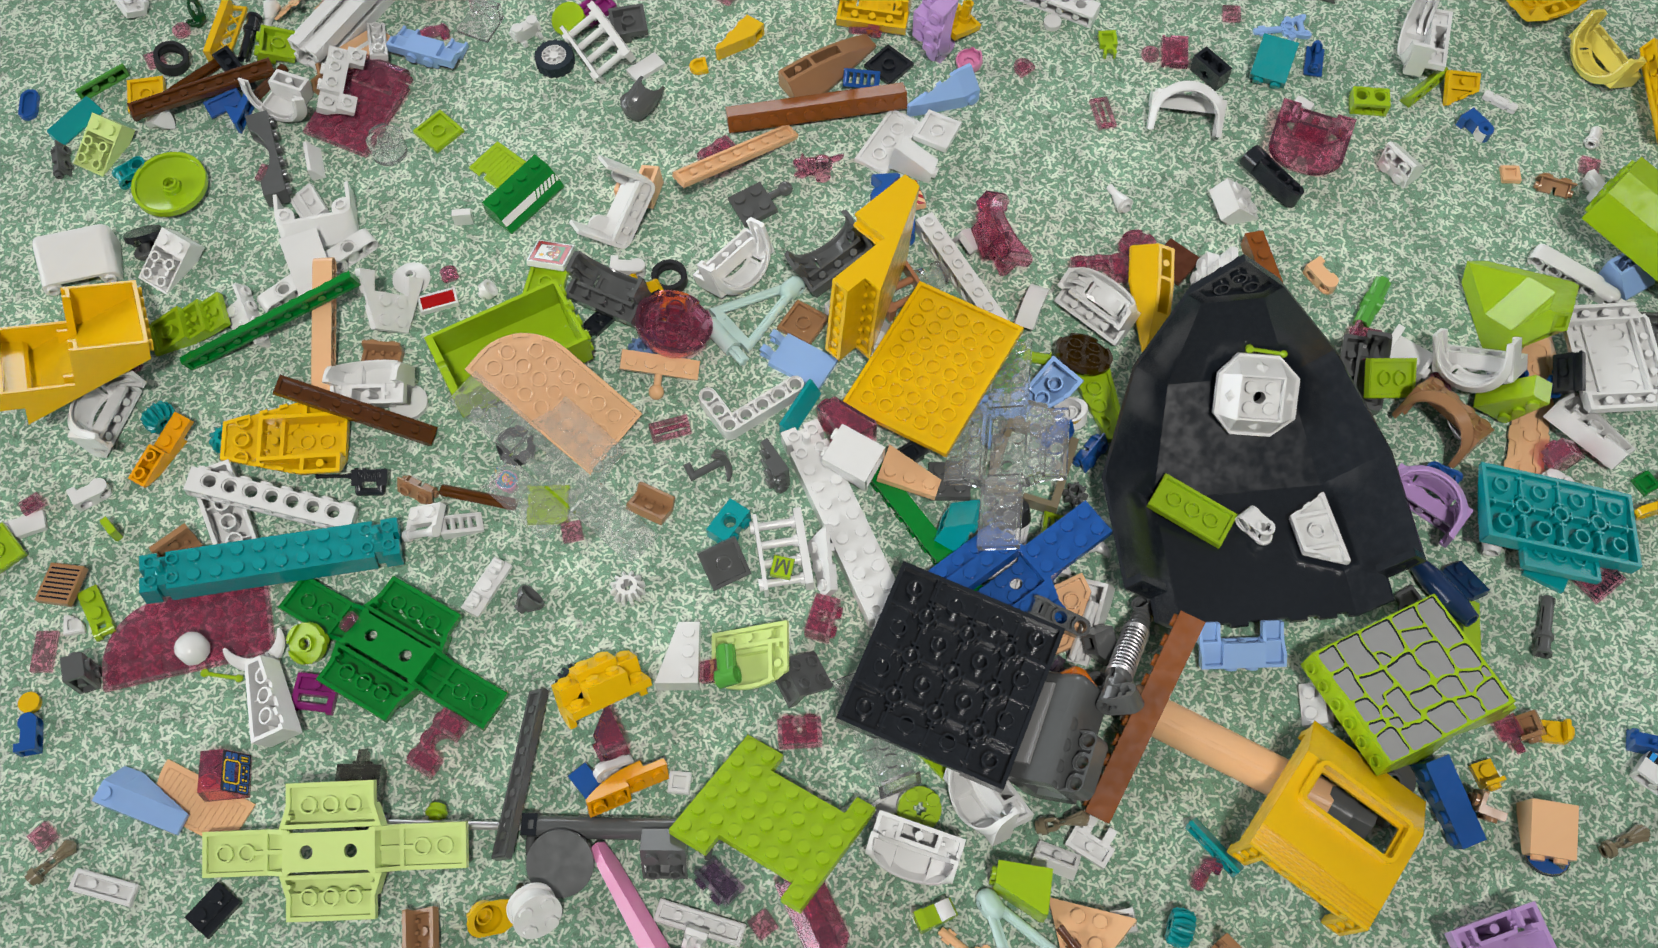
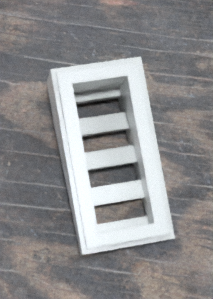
[441,512,484,540]

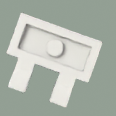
[1064,815,1117,870]

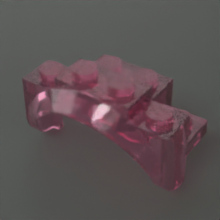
[971,190,1033,276]

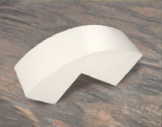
[1015,284,1050,330]

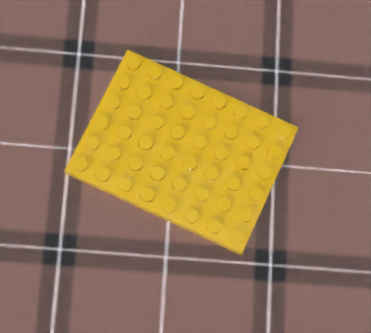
[841,281,1024,458]

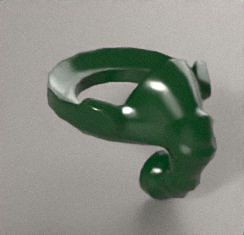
[185,0,206,28]

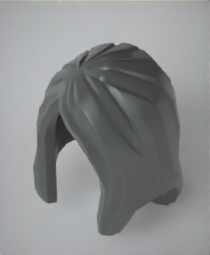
[620,76,665,121]

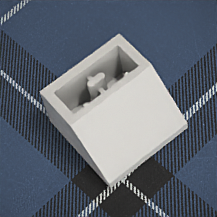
[1377,141,1424,189]
[1209,178,1259,225]

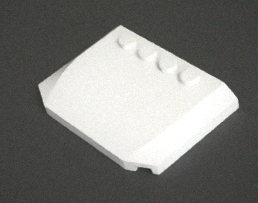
[1563,302,1658,413]

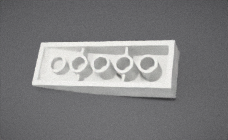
[188,459,259,545]

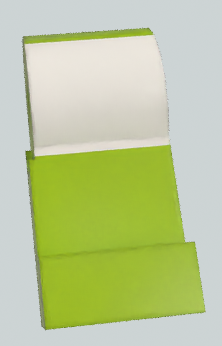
[912,898,958,934]

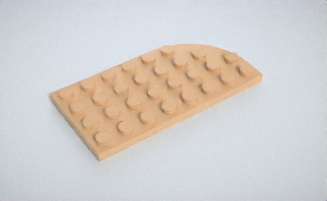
[464,333,642,475]

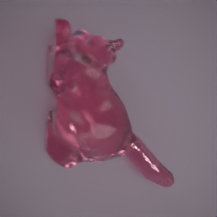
[793,153,844,183]

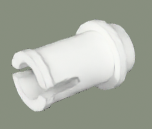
[1584,126,1603,149]

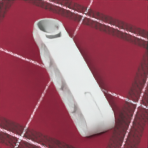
[1527,244,1621,304]

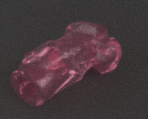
[420,23,450,40]
[1190,857,1223,891]

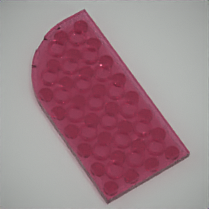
[102,586,275,693]

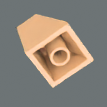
[1516,798,1579,865]

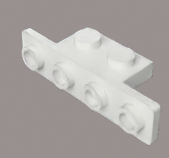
[227,283,271,348]

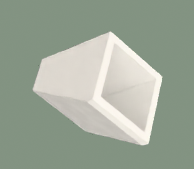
[820,424,885,492]

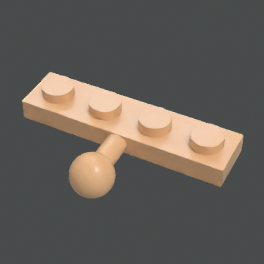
[619,349,700,400]

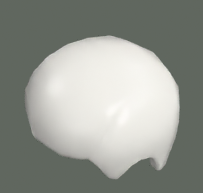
[174,632,210,666]

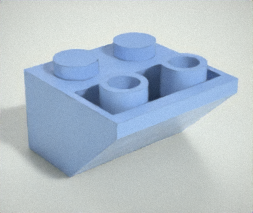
[1598,253,1655,301]

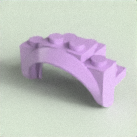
[912,0,959,63]

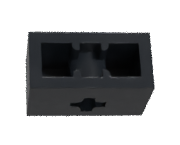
[1190,46,1232,91]

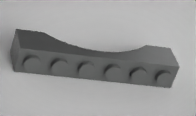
[245,110,293,208]

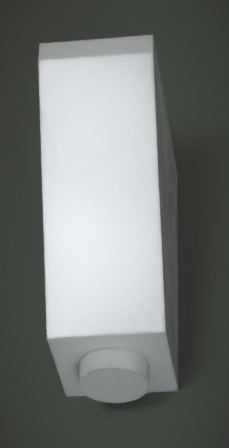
[888,134,939,183]

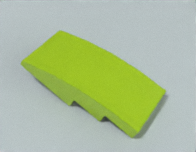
[149,292,231,357]

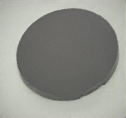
[526,829,595,898]

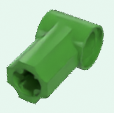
[714,643,742,689]

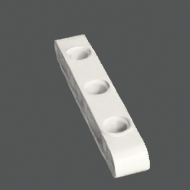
[257,229,379,313]

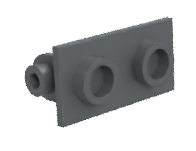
[50,140,73,179]

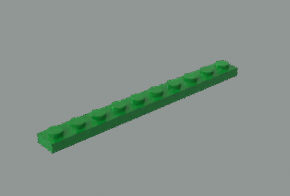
[179,271,361,370]

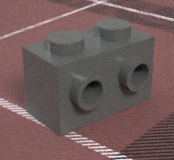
[60,652,103,694]

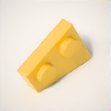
[1443,70,1481,106]

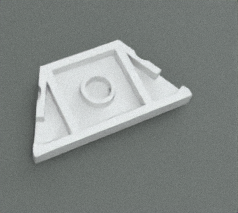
[1289,492,1351,565]

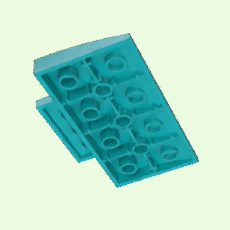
[1478,462,1642,585]

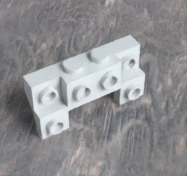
[316,45,367,116]

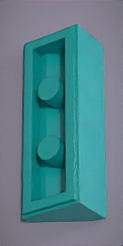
[47,96,104,145]
[779,379,821,433]
[1185,817,1244,877]

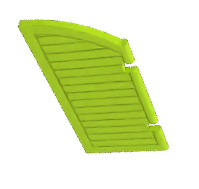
[469,141,526,189]

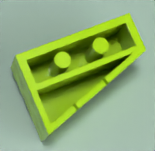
[1473,375,1553,423]

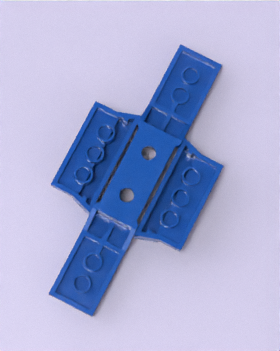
[928,500,1113,624]

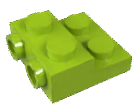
[254,24,296,65]

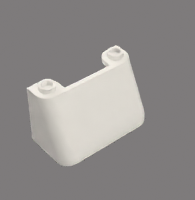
[32,224,124,296]

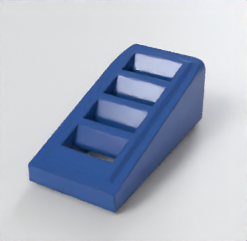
[843,68,881,88]

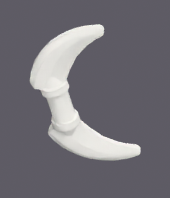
[223,628,285,671]

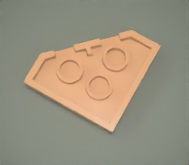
[1054,573,1092,656]

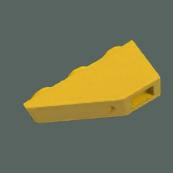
[715,14,765,60]

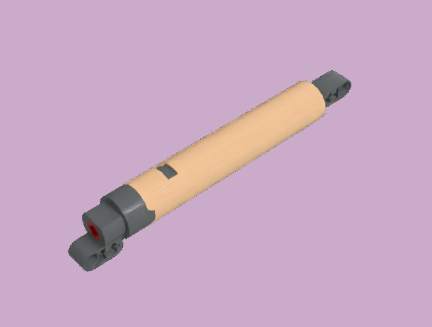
[1089,671,1392,839]

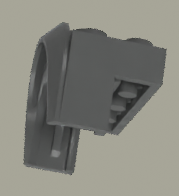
[784,210,874,298]
[565,251,652,328]
[1340,330,1393,416]

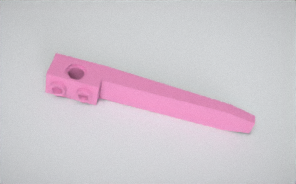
[591,842,670,948]

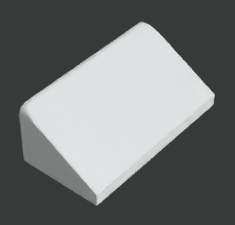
[303,141,326,181]
[1031,840,1081,881]

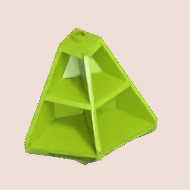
[1461,261,1579,351]

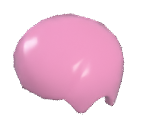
[956,47,983,73]

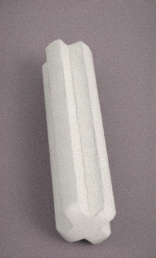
[1068,600,1099,662]

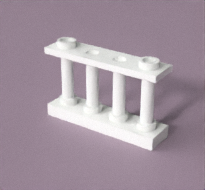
[560,1,636,84]
[749,507,814,597]

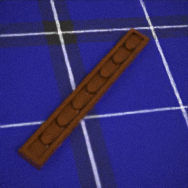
[127,57,275,121]
[273,374,438,446]

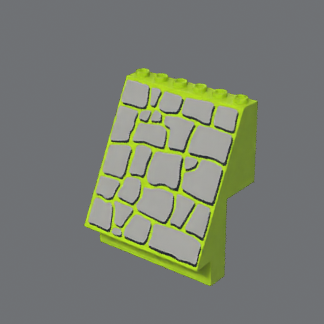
[1300,594,1517,776]

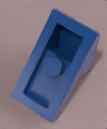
[224,94,255,134]
[870,173,900,200]

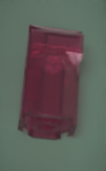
[775,878,850,948]

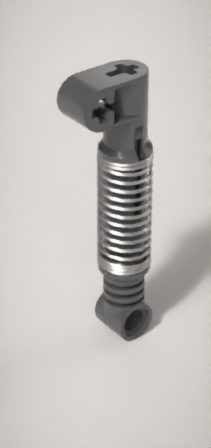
[1096,595,1154,715]

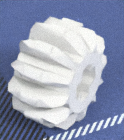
[610,570,646,607]

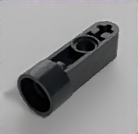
[1240,145,1304,208]

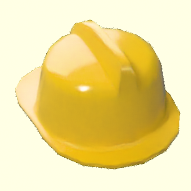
[466,899,513,938]

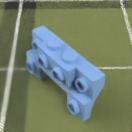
[386,25,469,69]
[1197,620,1287,671]

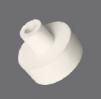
[478,279,498,300]

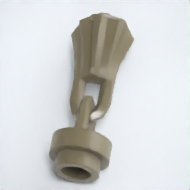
[1035,810,1090,835]
[1598,824,1650,859]
[24,839,77,886]

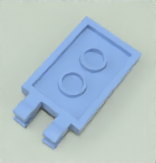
[759,329,838,390]

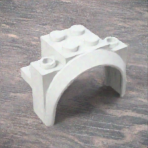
[1397,0,1453,77]

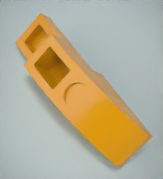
[128,411,194,488]
[586,758,669,818]

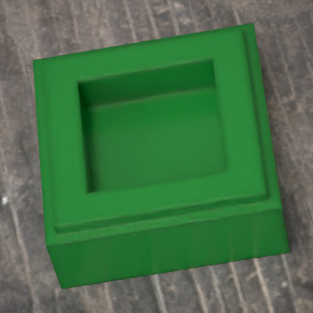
[1630,470,1658,497]

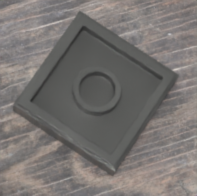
[697,536,752,591]

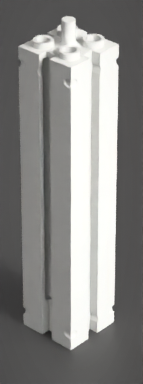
[287,0,395,72]

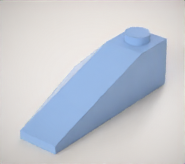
[907,63,980,117]
[1002,356,1084,423]

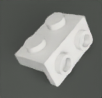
[113,0,149,18]
[1299,683,1336,728]

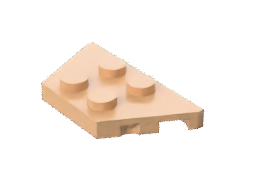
[1050,897,1137,948]

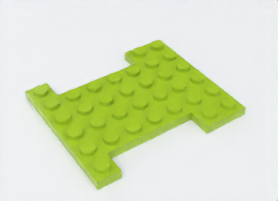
[669,735,876,914]

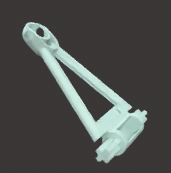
[693,276,805,366]
[976,888,1058,948]

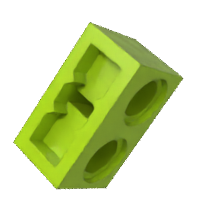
[1349,86,1391,117]

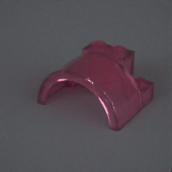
[1268,98,1357,176]

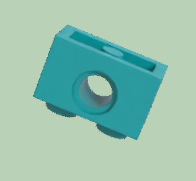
[706,498,751,543]

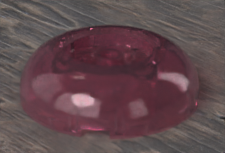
[635,290,713,358]

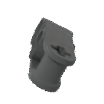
[1027,595,1091,638]

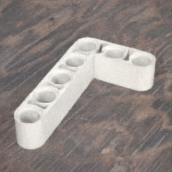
[699,376,804,440]

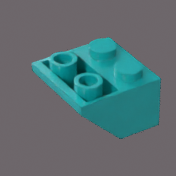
[934,499,983,551]

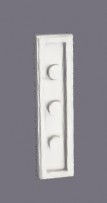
[653,898,747,948]

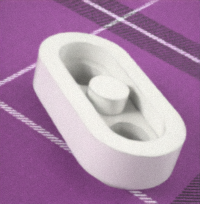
[593,755,635,783]

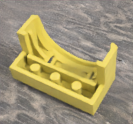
[1568,9,1647,89]

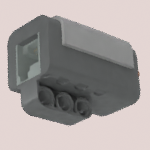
[1008,666,1108,804]

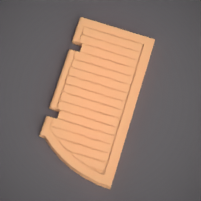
[157,759,256,836]

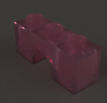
[1068,253,1129,283]
[406,707,469,780]

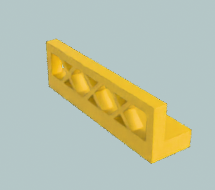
[203,0,248,62]

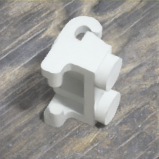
[509,15,543,48]

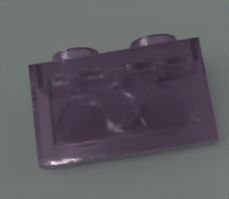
[693,856,745,908]

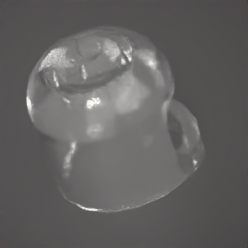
[914,261,950,290]

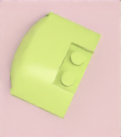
[711,620,789,690]

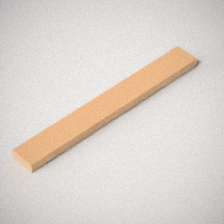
[672,125,799,188]

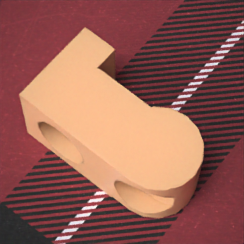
[1302,256,1339,295]

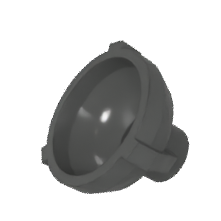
[514,584,545,614]

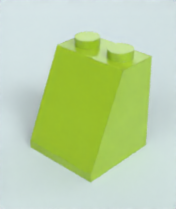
[989,860,1053,923]

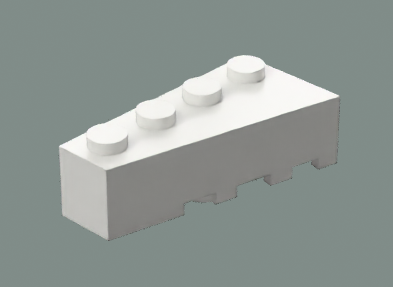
[1543,392,1636,470]
[244,655,303,747]

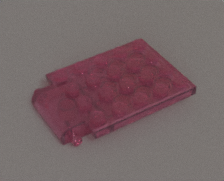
[303,54,413,158]

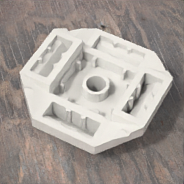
[1212,352,1300,437]

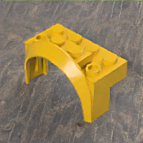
[836,0,912,35]

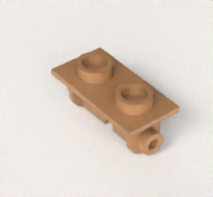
[1533,173,1578,199]
[397,475,440,505]

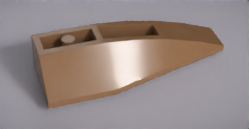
[778,34,876,98]

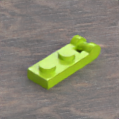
[77,584,118,642]

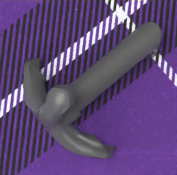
[683,449,732,482]

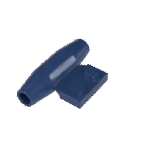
[1410,560,1490,627]

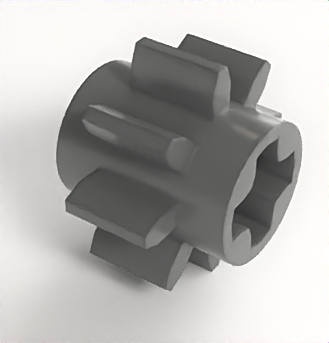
[1062,481,1088,508]

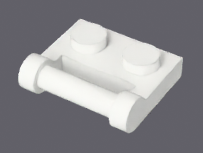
[401,502,446,542]

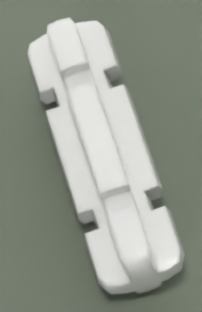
[1482,90,1518,114]

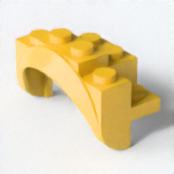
[551,650,652,730]

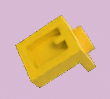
[1540,718,1575,745]
[1468,758,1507,792]

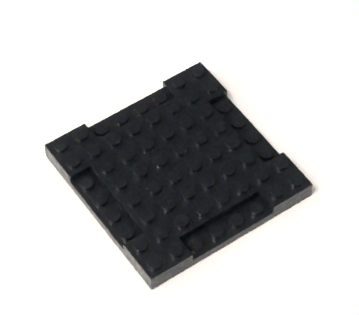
[835,561,1065,793]

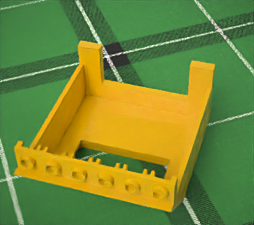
[1226,720,1426,936]

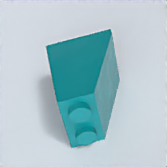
[1249,33,1299,89]

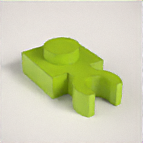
[1097,30,1118,59]

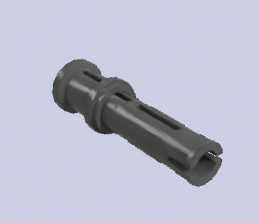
[1532,595,1556,659]

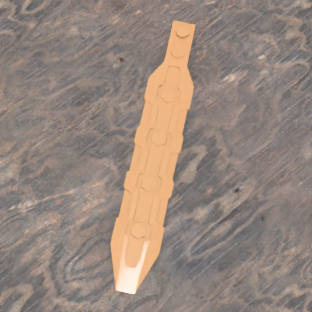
[1503,336,1556,474]

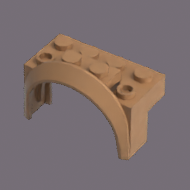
[1392,376,1495,468]

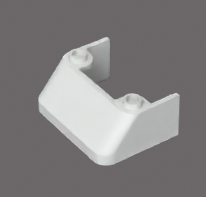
[569,155,655,249]
[273,181,359,250]

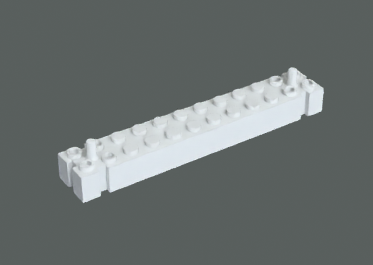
[781,419,895,633]

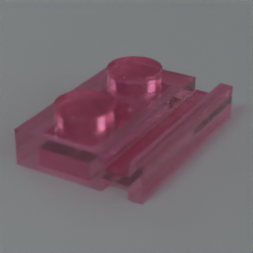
[1161,35,1188,69]

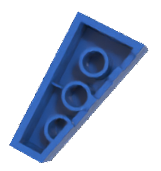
[1408,754,1487,849]

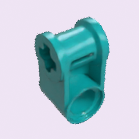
[112,156,146,190]

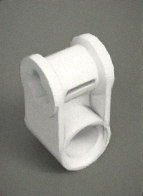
[1235,505,1276,545]

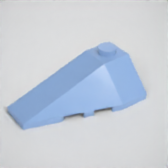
[92,766,189,836]

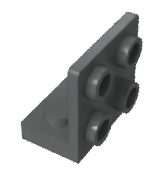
[775,651,833,708]

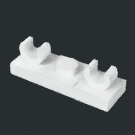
[461,556,513,618]

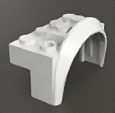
[1146,81,1227,138]
[693,217,775,298]
[1054,267,1141,346]
[1432,328,1528,393]
[67,370,147,458]

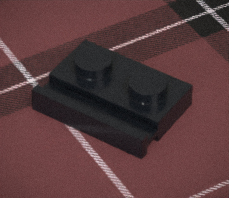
[1553,350,1586,395]
[184,882,242,939]

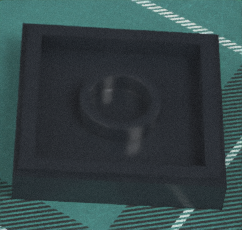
[864,44,914,84]

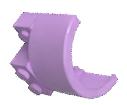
[1444,901,1557,948]

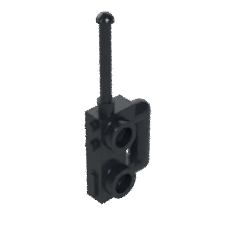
[315,468,390,496]

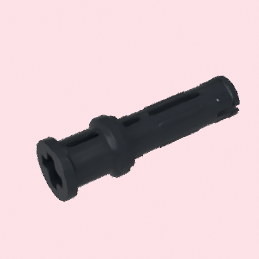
[237,12,263,62]

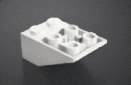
[138,227,205,295]

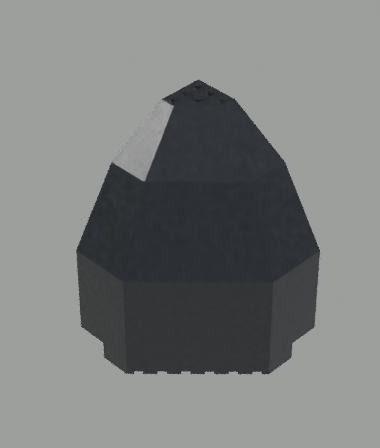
[1102,254,1427,629]

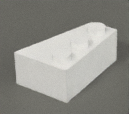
[655,622,701,691]

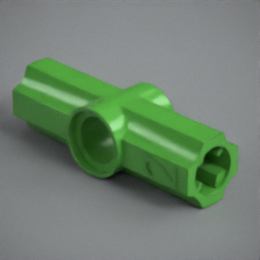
[1352,276,1391,330]

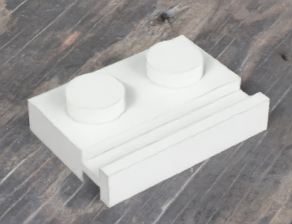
[291,183,330,218]

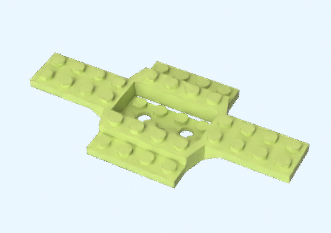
[202,779,469,922]

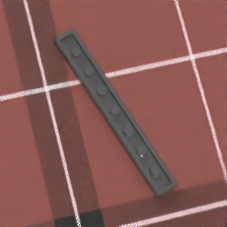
[491,688,549,861]

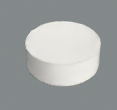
[1043,14,1062,31]

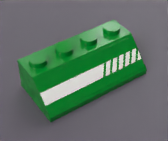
[482,154,564,234]

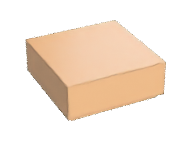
[1499,165,1522,184]

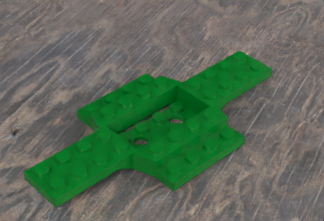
[278,576,509,731]

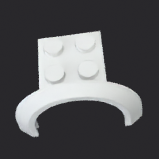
[238,69,314,122]

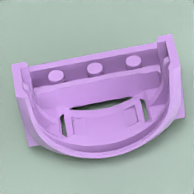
[1398,463,1474,548]

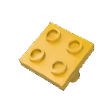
[951,0,982,41]

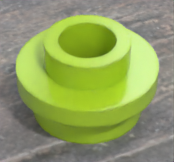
[425,802,448,820]

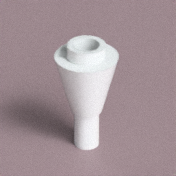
[263,0,281,26]
[1106,184,1133,213]

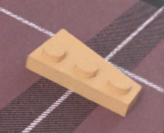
[877,444,941,500]

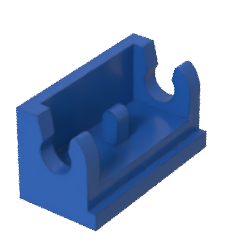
[1626,728,1658,754]

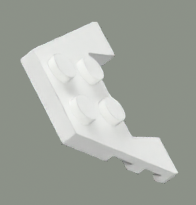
[355,268,423,334]

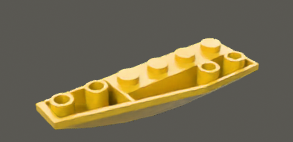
[1128,243,1175,352]

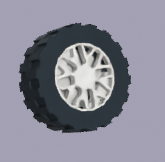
[534,39,575,78]

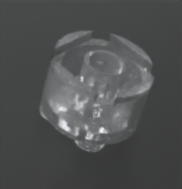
[366,123,408,167]

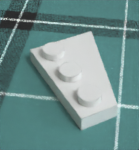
[808,524,838,599]

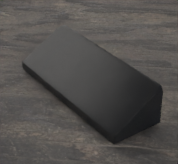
[212,45,258,93]

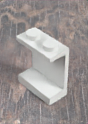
[1390,324,1433,384]

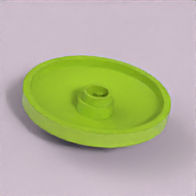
[131,152,208,217]

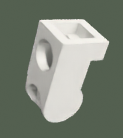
[610,255,646,279]
[66,478,113,512]

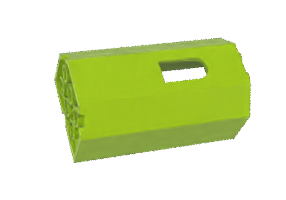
[1582,157,1658,281]
[424,279,594,418]

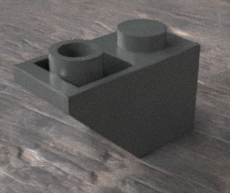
[1080,624,1116,666]

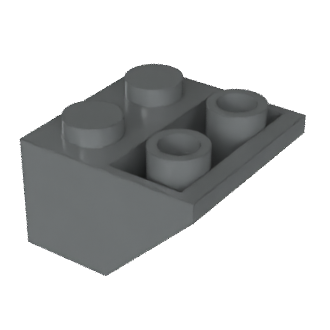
[640,829,689,880]

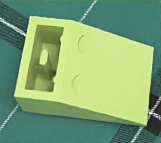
[73,113,135,177]

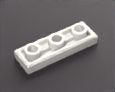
[367,22,388,61]

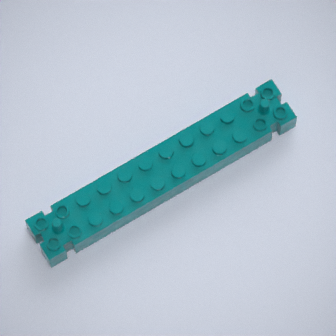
[139,517,404,604]

